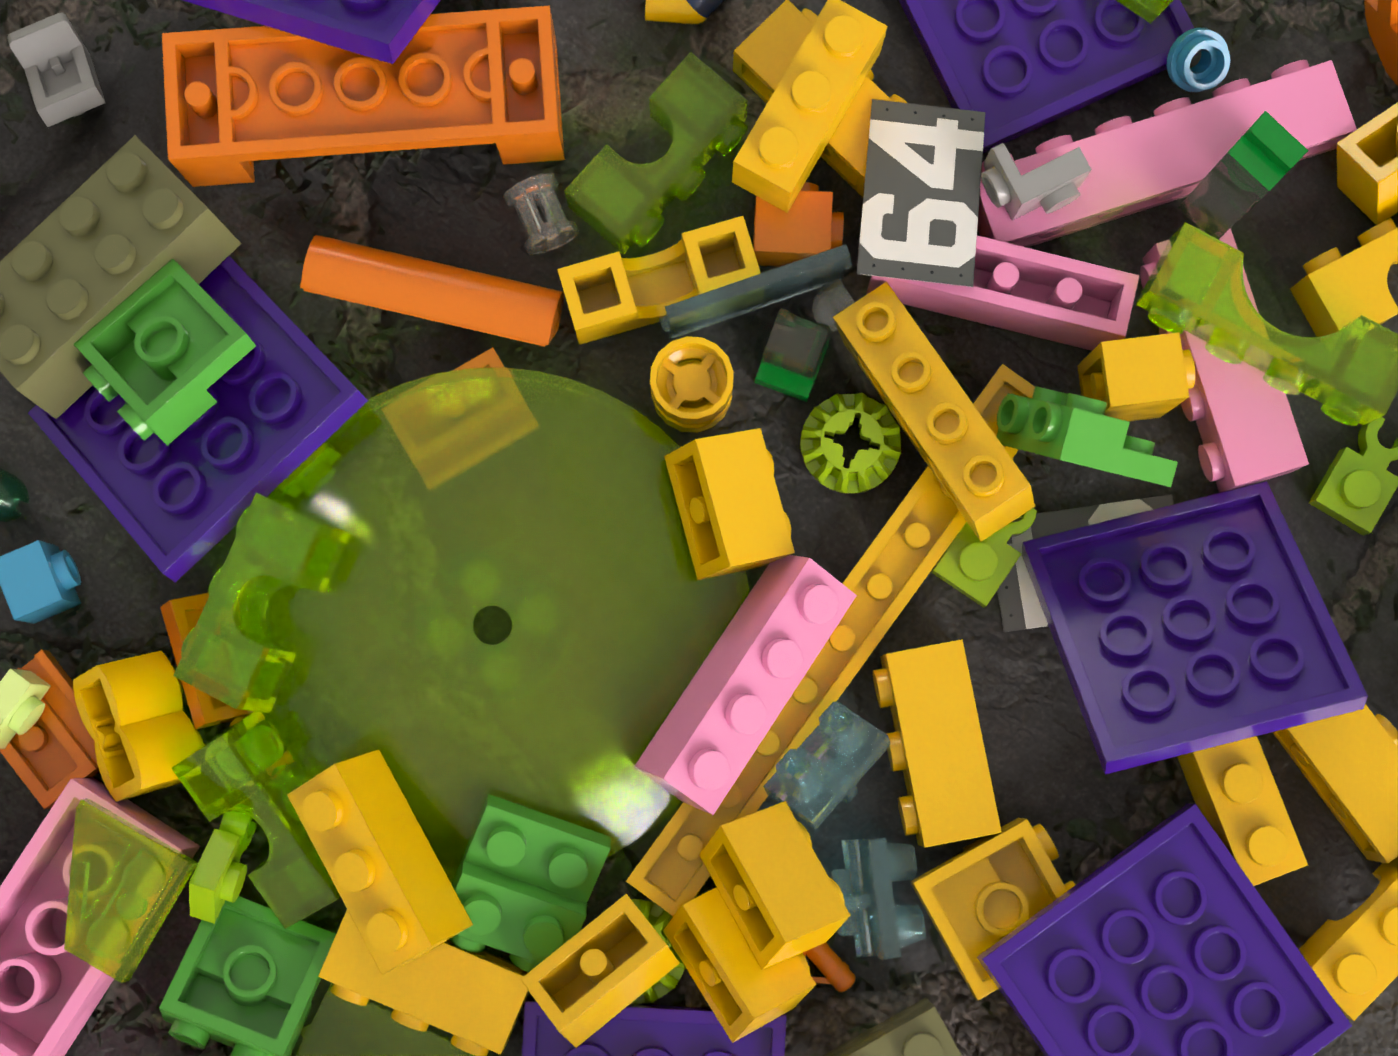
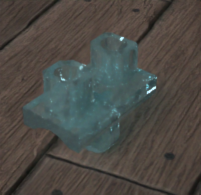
[763,702,891,830]
[831,838,926,960]

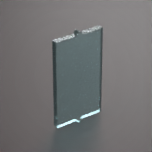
[659,244,853,339]

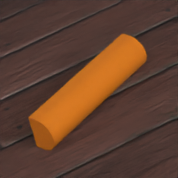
[300,235,564,347]

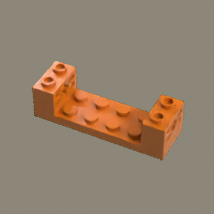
[162,5,565,187]

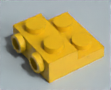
[910,817,1075,1000]

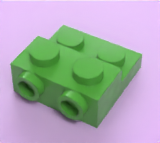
[74,259,256,446]
[996,386,1178,487]
[449,794,611,972]
[159,896,336,1056]

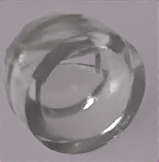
[812,277,855,332]

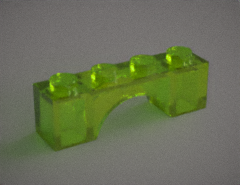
[1136,222,1398,426]

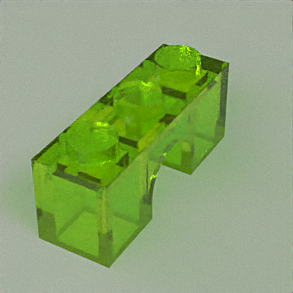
[564,52,748,255]
[173,493,351,713]
[172,708,341,929]

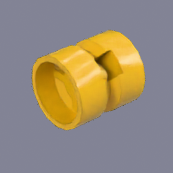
[650,336,734,433]

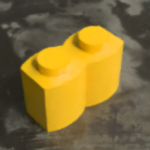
[73,651,205,802]

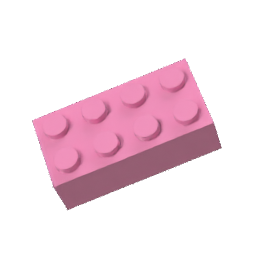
[0,777,200,1056]

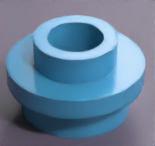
[1167,28,1230,92]

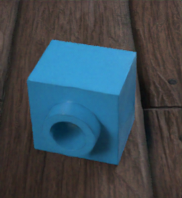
[0,540,81,624]

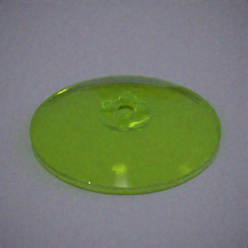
[234,367,749,881]

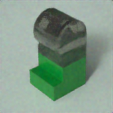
[1178,111,1309,243]
[754,308,831,402]

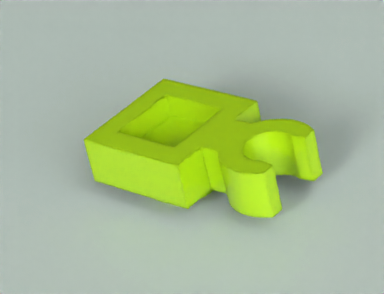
[1309,415,1398,536]
[931,508,1037,608]
[189,798,257,924]

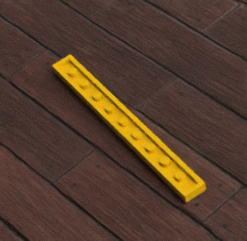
[626,364,1035,916]

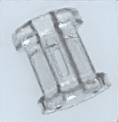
[503,173,580,255]

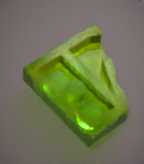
[64,799,198,983]

